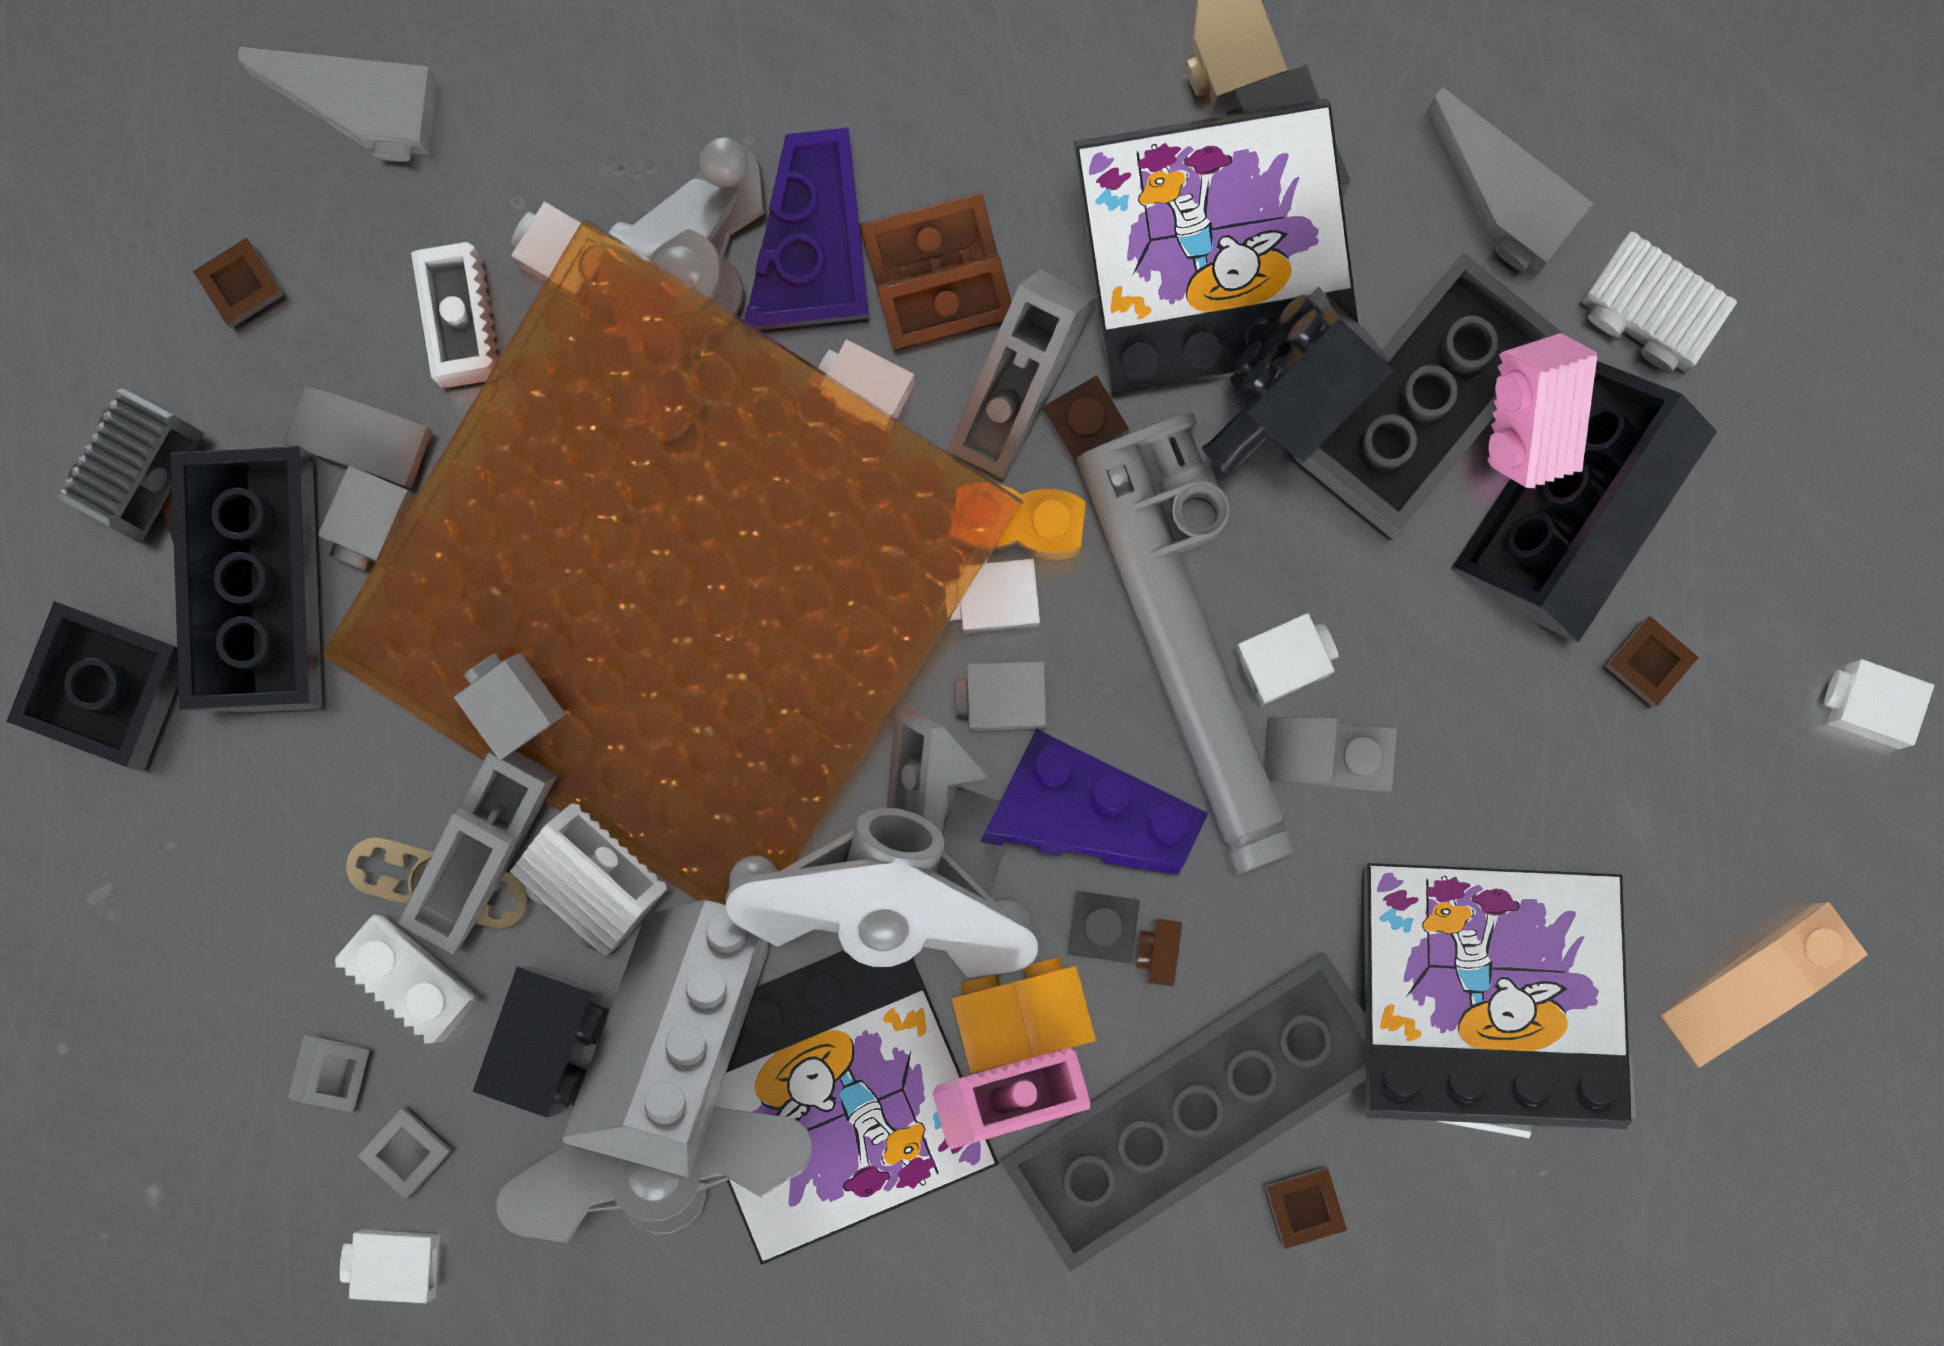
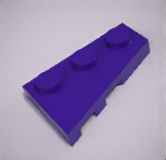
[742,127,869,332]
[980,729,1208,875]

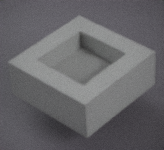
[287,1035,370,1112]
[358,1107,452,1200]

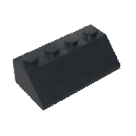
[1453,361,1717,643]
[170,446,322,712]

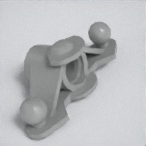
[595,137,765,441]
[726,807,1038,978]
[496,1107,812,1243]

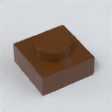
[193,238,284,328]
[1042,375,1129,464]
[1605,616,1699,707]
[1136,919,1182,986]
[1264,1167,1347,1249]

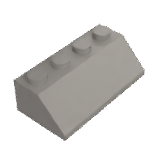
[562,900,768,1177]

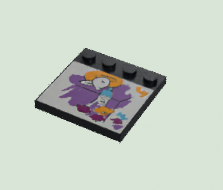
[1073,99,1358,394]
[1364,863,1632,1129]
[714,950,999,1265]

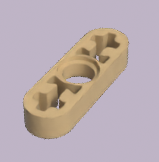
[346,837,531,929]

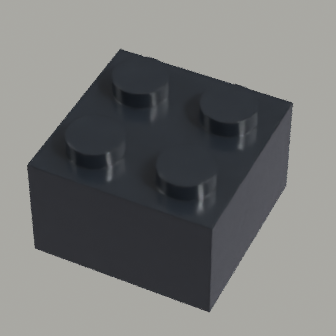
[6,601,178,771]
[472,966,609,1118]

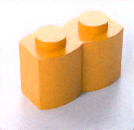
[953,482,1086,561]
[951,957,1096,1074]

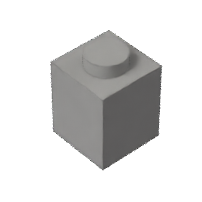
[318,465,417,571]
[454,652,566,761]
[955,661,1046,732]

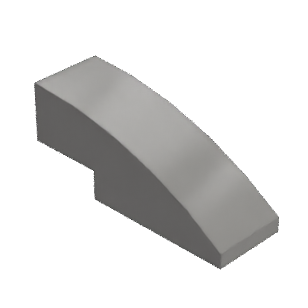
[398,750,558,955]

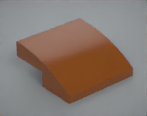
[859,191,1012,350]

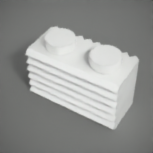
[1581,231,1737,373]
[411,242,502,388]
[510,803,667,958]
[335,914,481,1044]

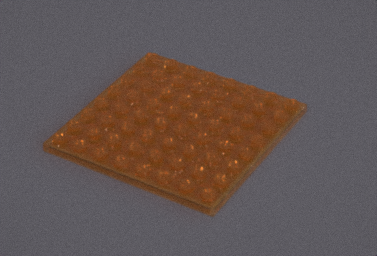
[321,220,1025,905]

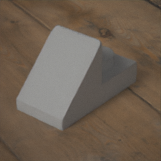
[887,705,988,835]
[1264,717,1397,793]

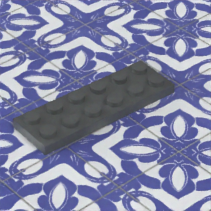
[1000,952,1366,1272]

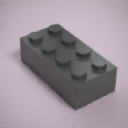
[1294,252,1563,539]

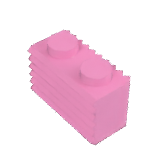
[1487,333,1597,488]
[932,1047,1091,1149]

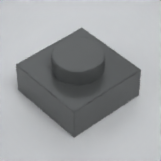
[1067,891,1140,964]

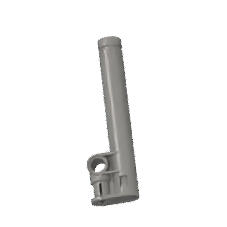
[1076,413,1297,875]

